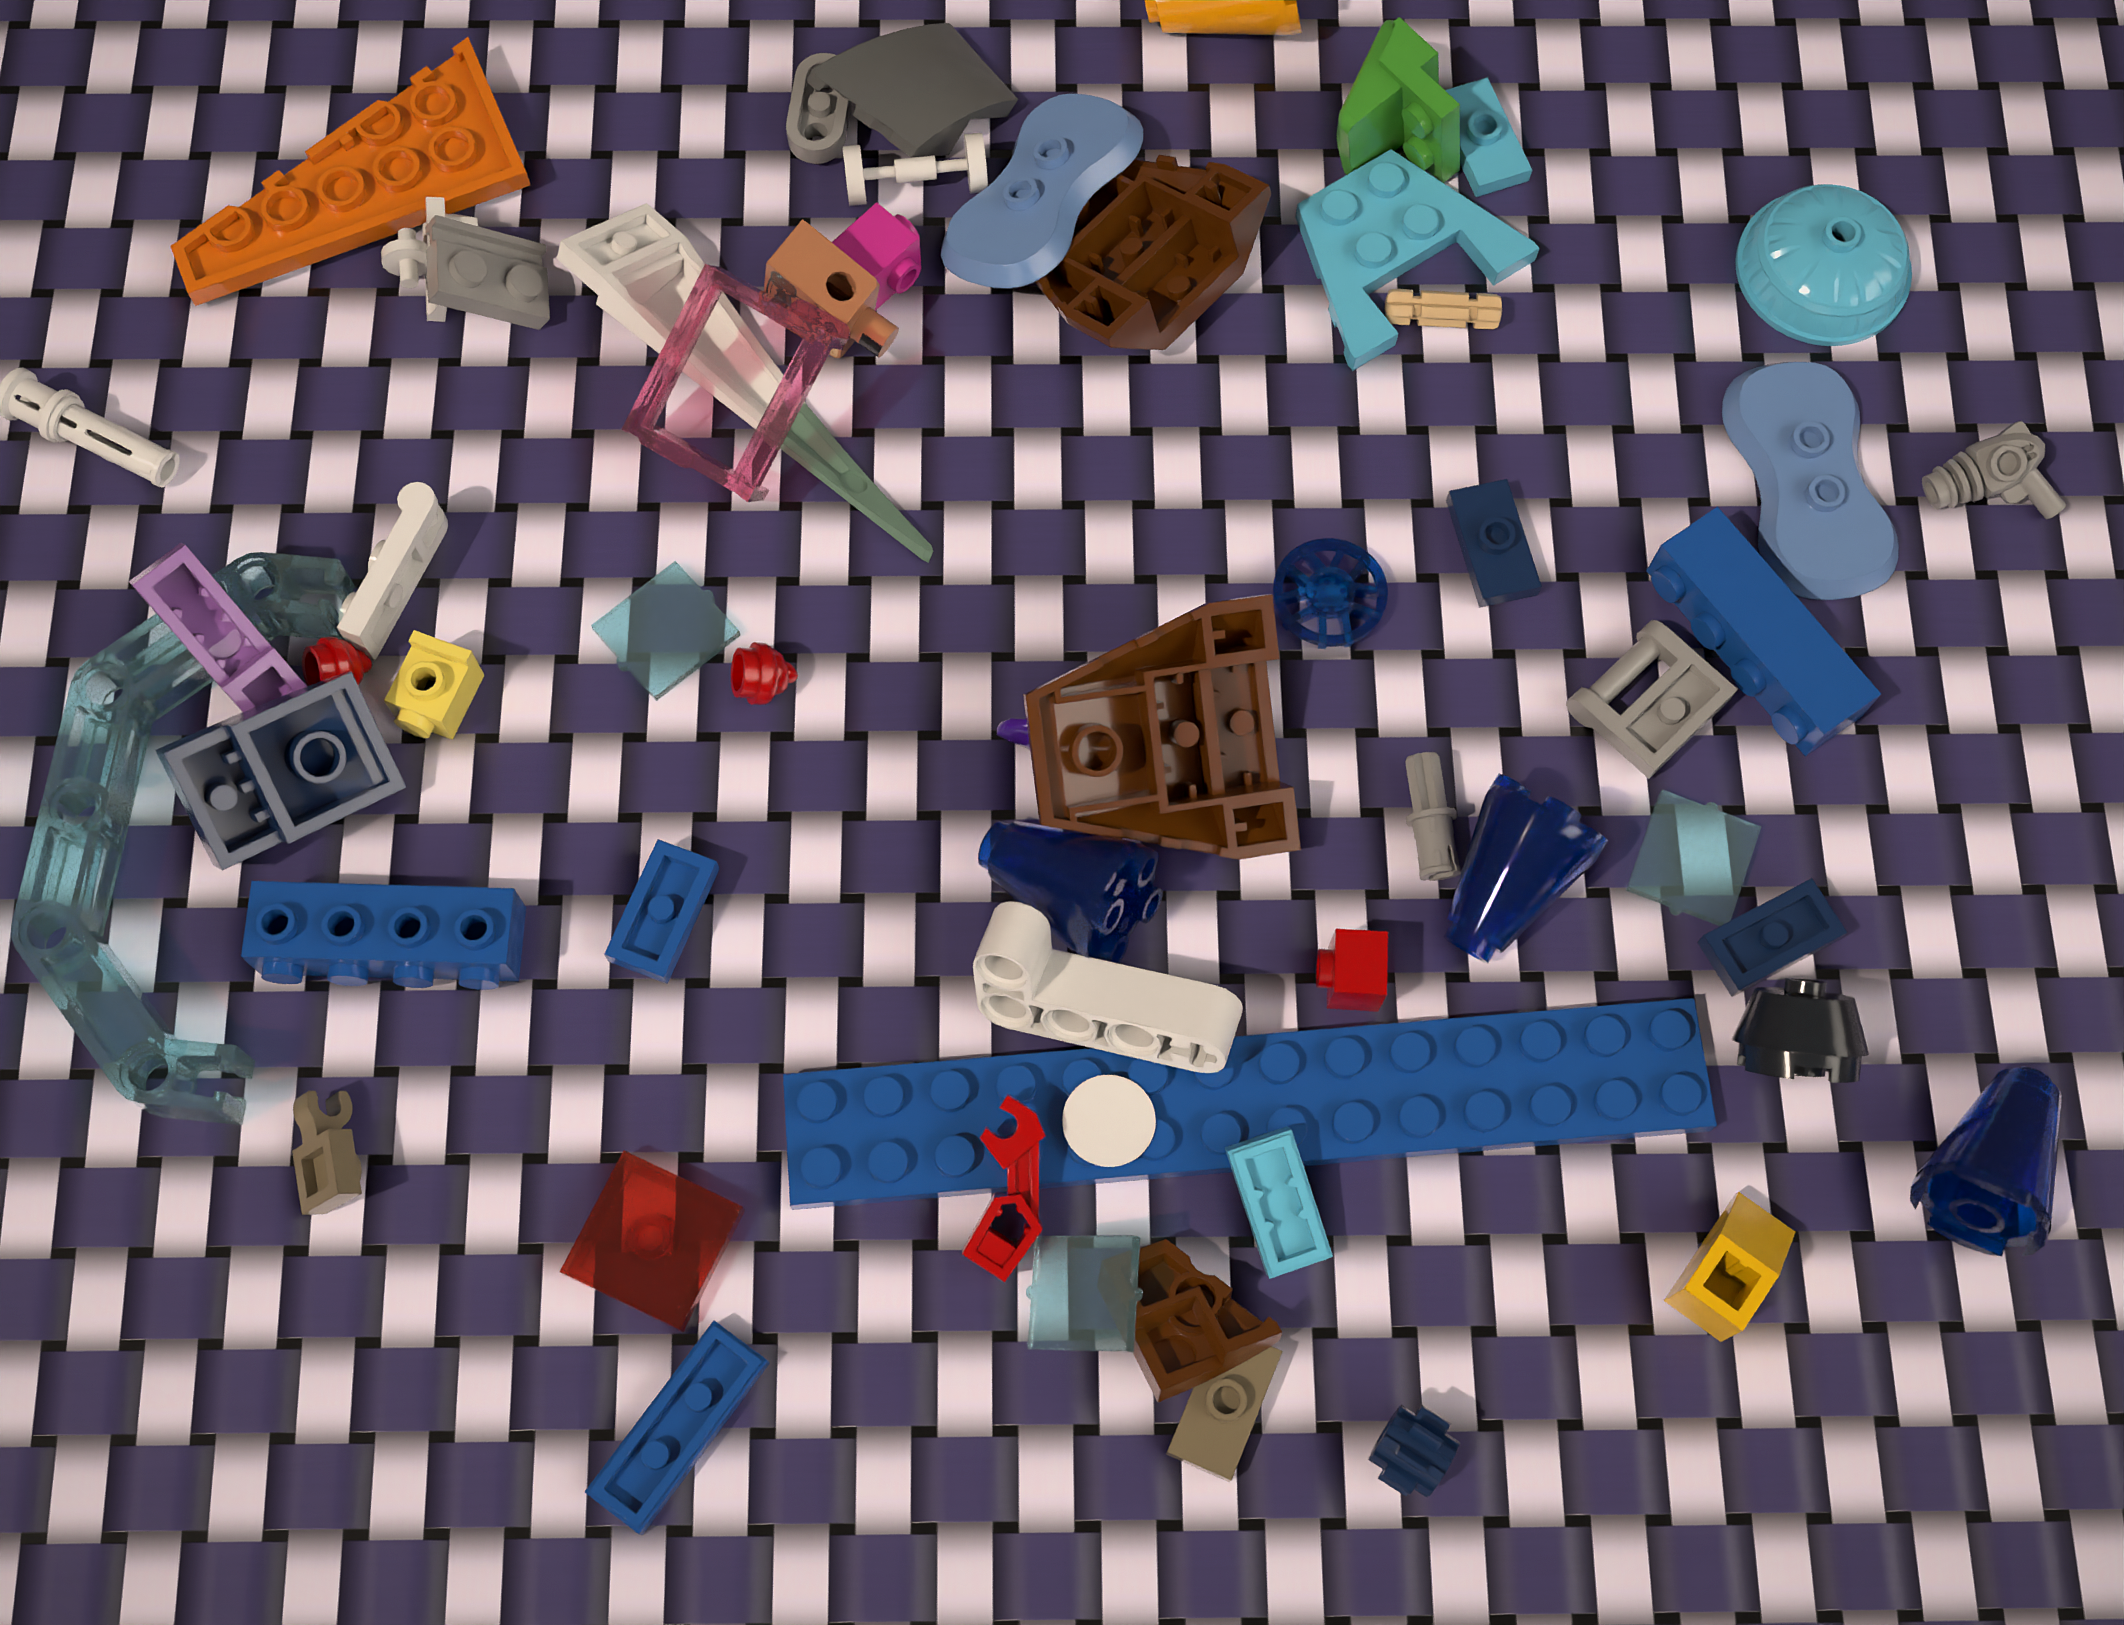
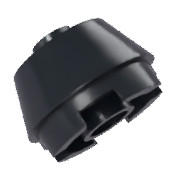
[1732,978,1869,1083]

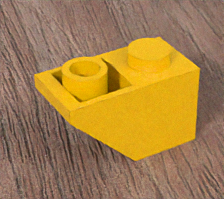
[1664,1192,1795,1342]

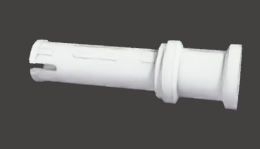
[0,367,180,487]

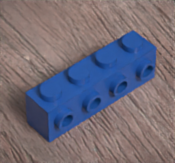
[241,881,526,990]

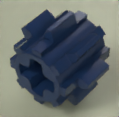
[1368,1405,1460,1497]

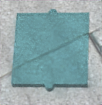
[591,561,740,701]
[1626,790,1761,926]
[1026,1235,1143,1352]

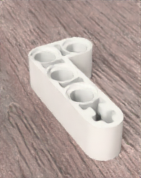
[973,901,1243,1073]

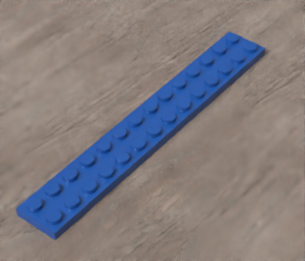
[783,998,1717,1210]

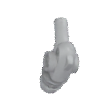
[1922,421,2066,520]

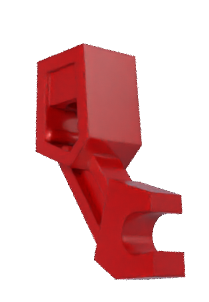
[962,1093,1045,1282]

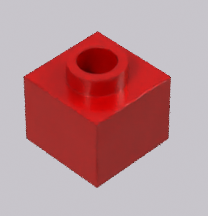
[1316,928,1388,1012]

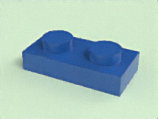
[604,839,720,984]

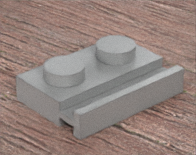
[425,215,550,330]

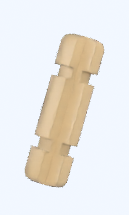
[1385,289,1502,329]

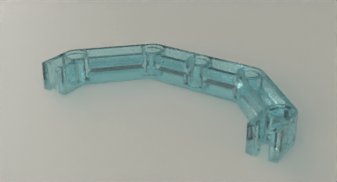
[11,552,354,1125]

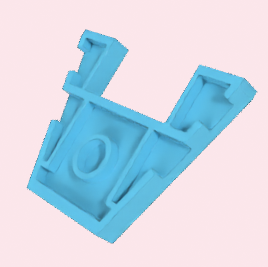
[1295,149,1539,371]

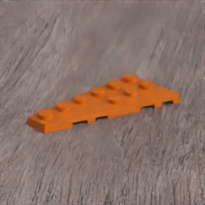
[170,37,530,306]

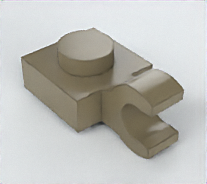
[292,1091,362,1215]

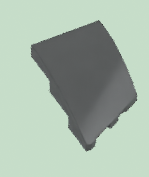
[806,23,1018,158]

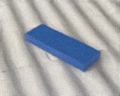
[585,1320,770,1535]

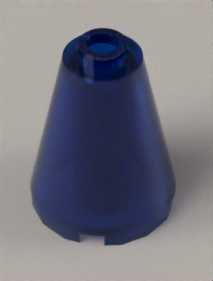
[1910,1067,2062,1256]

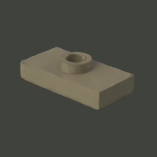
[1166,1346,1283,1482]

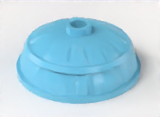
[1735,184,1912,346]

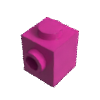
[832,202,922,311]

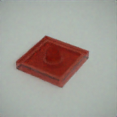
[560,1150,745,1333]

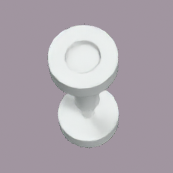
[843,133,988,206]

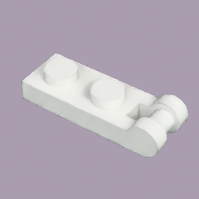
[337,482,448,661]

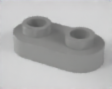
[786,53,852,164]

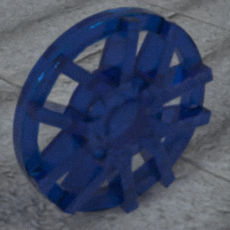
[1272,538,1388,649]

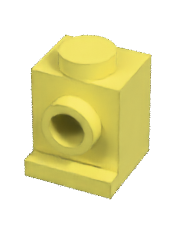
[384,630,484,740]

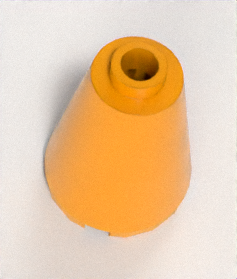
[1145,0,1302,35]

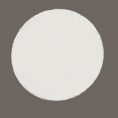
[1062,1075,1156,1167]

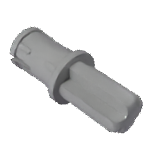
[1405,752,1461,881]

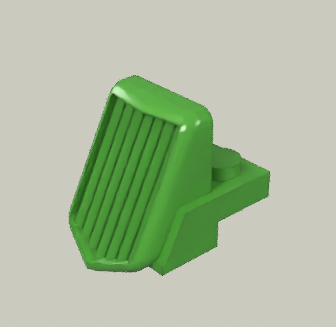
[1336,17,1460,183]

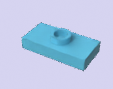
[1445,77,1532,197]
[1225,1126,1333,1279]

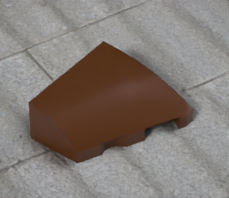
[1100,1239,1282,1402]

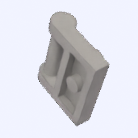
[1566,620,1738,779]

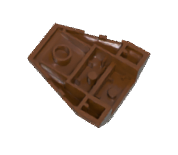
[1035,155,1271,350]
[1023,594,1301,860]

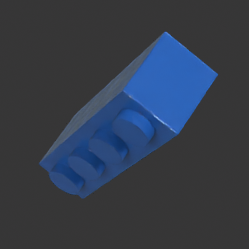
[1646,506,1881,757]

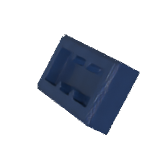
[1446,479,1542,608]

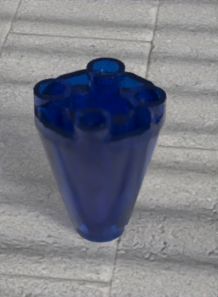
[1443,773,1608,964]
[978,820,1163,964]

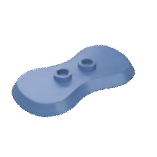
[941,94,1143,288]
[1722,362,1899,600]

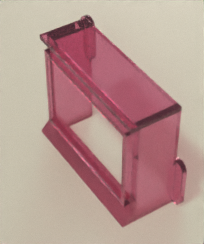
[621,264,851,502]

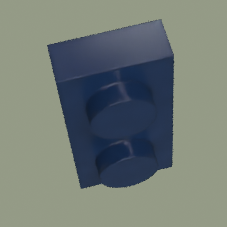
[1697,878,1848,997]

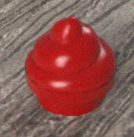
[302,637,373,686]
[731,642,798,705]

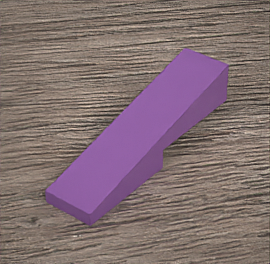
[129,543,307,712]

